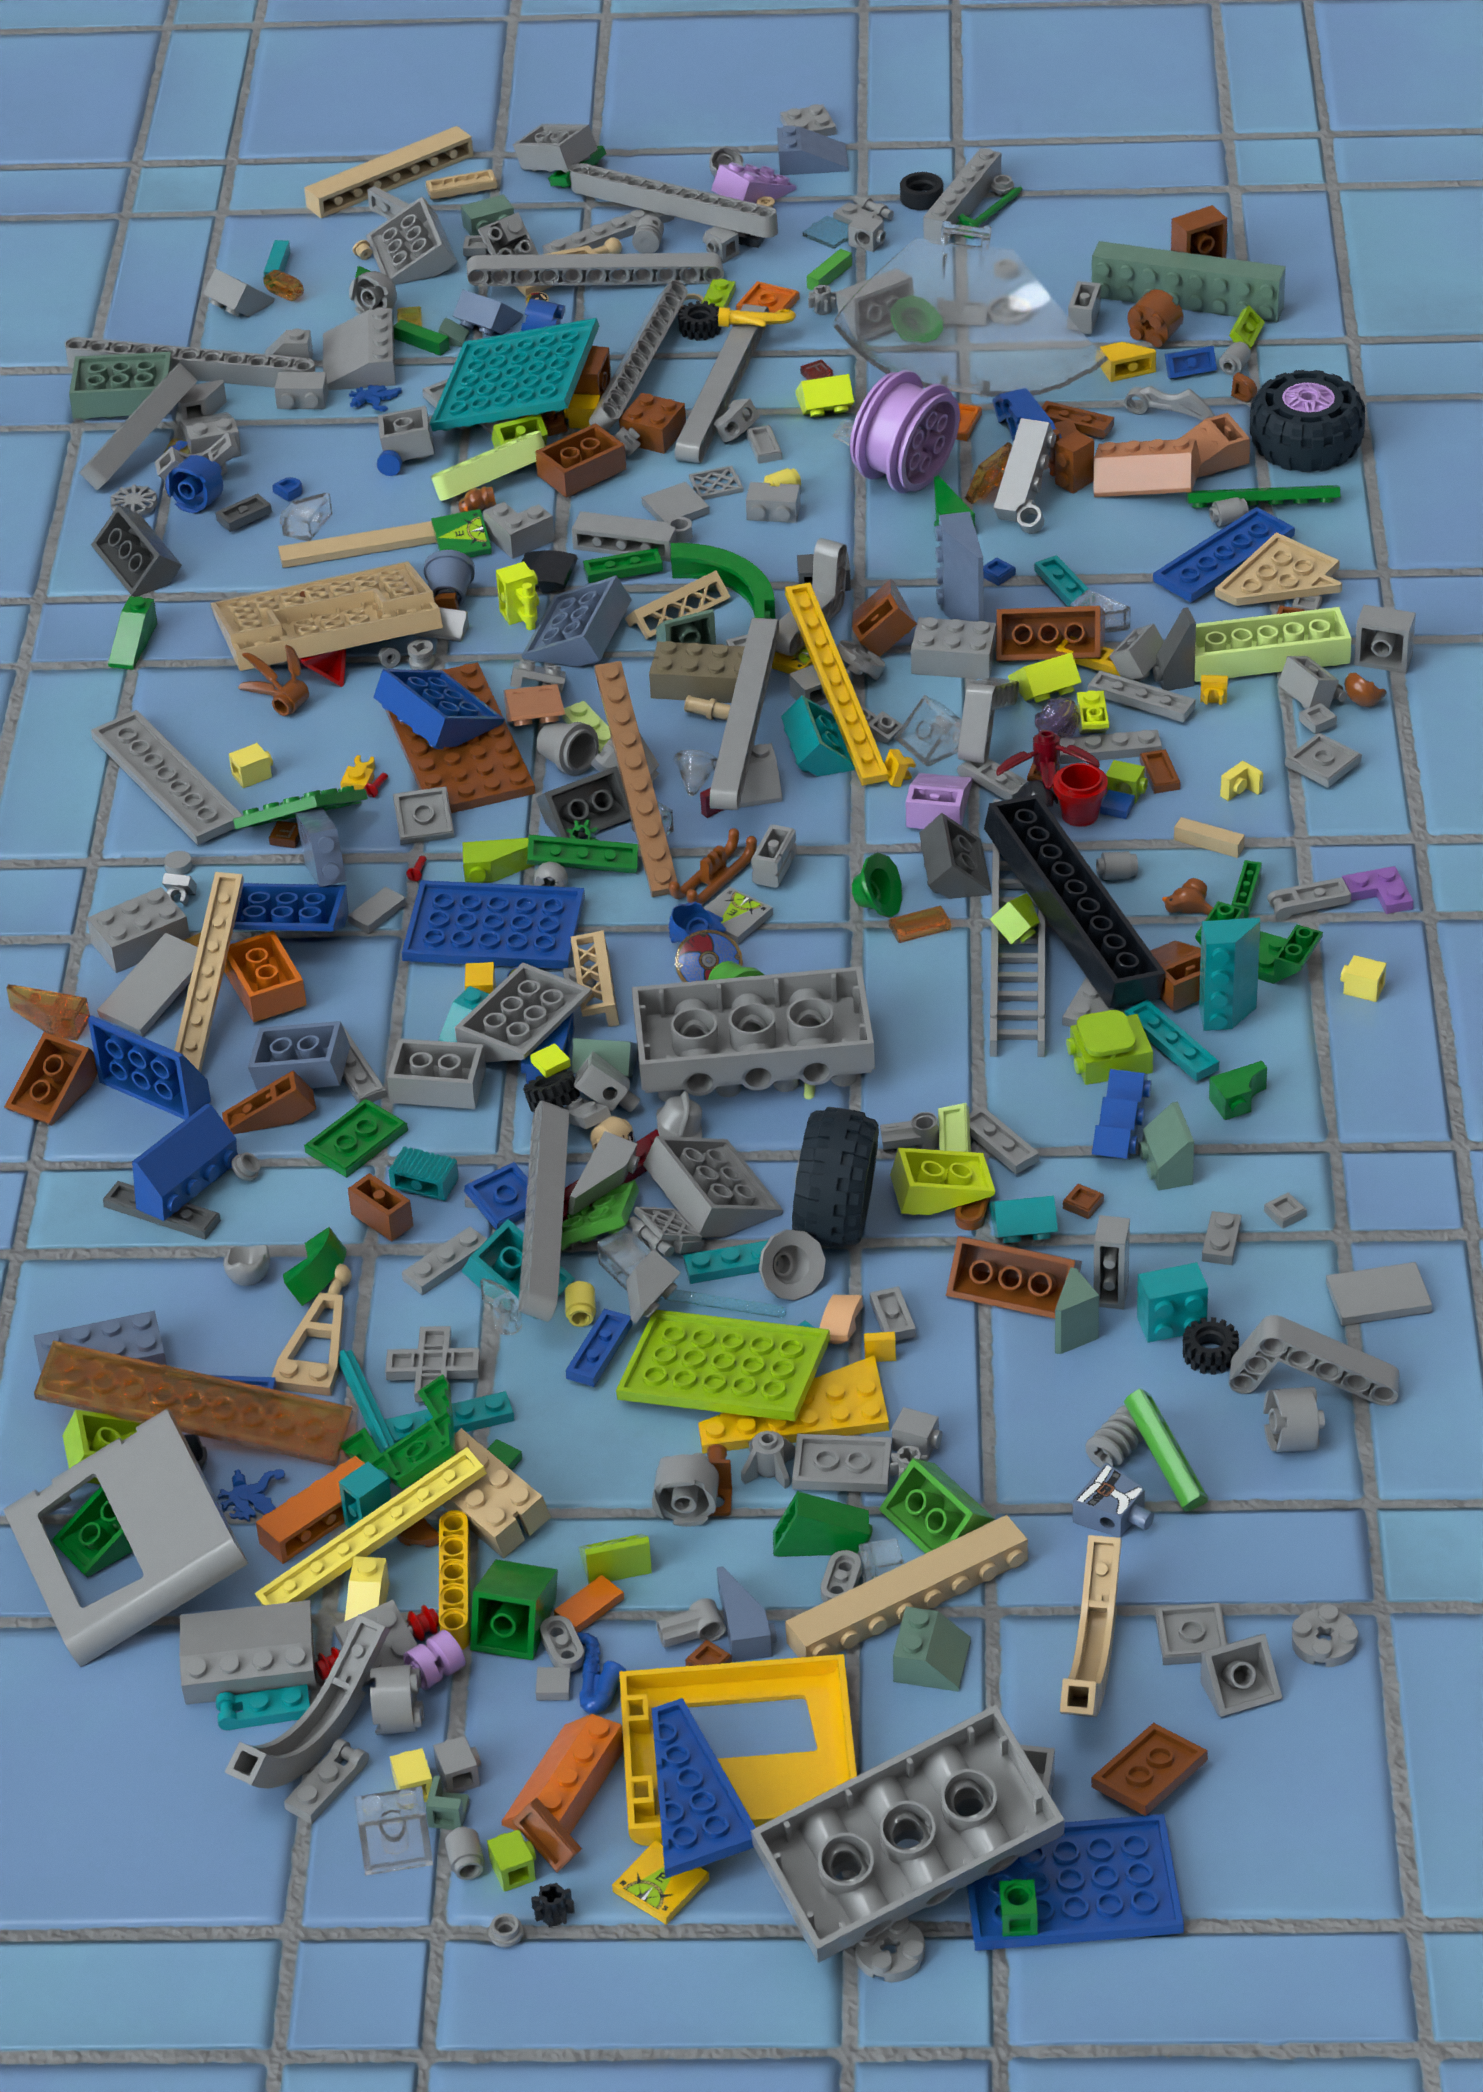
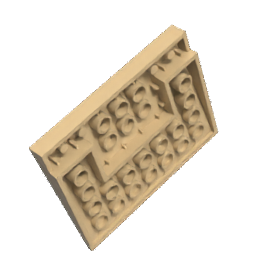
[210,561,443,671]

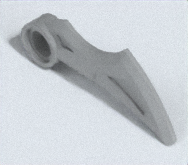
[1124,386,1215,420]

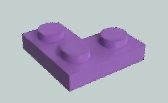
[1342,866,1413,914]

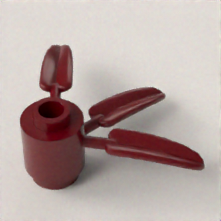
[996,730,1100,790]

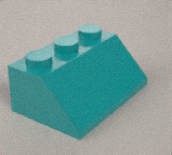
[781,695,855,777]

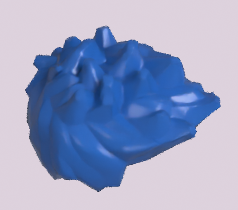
[668,902,727,945]

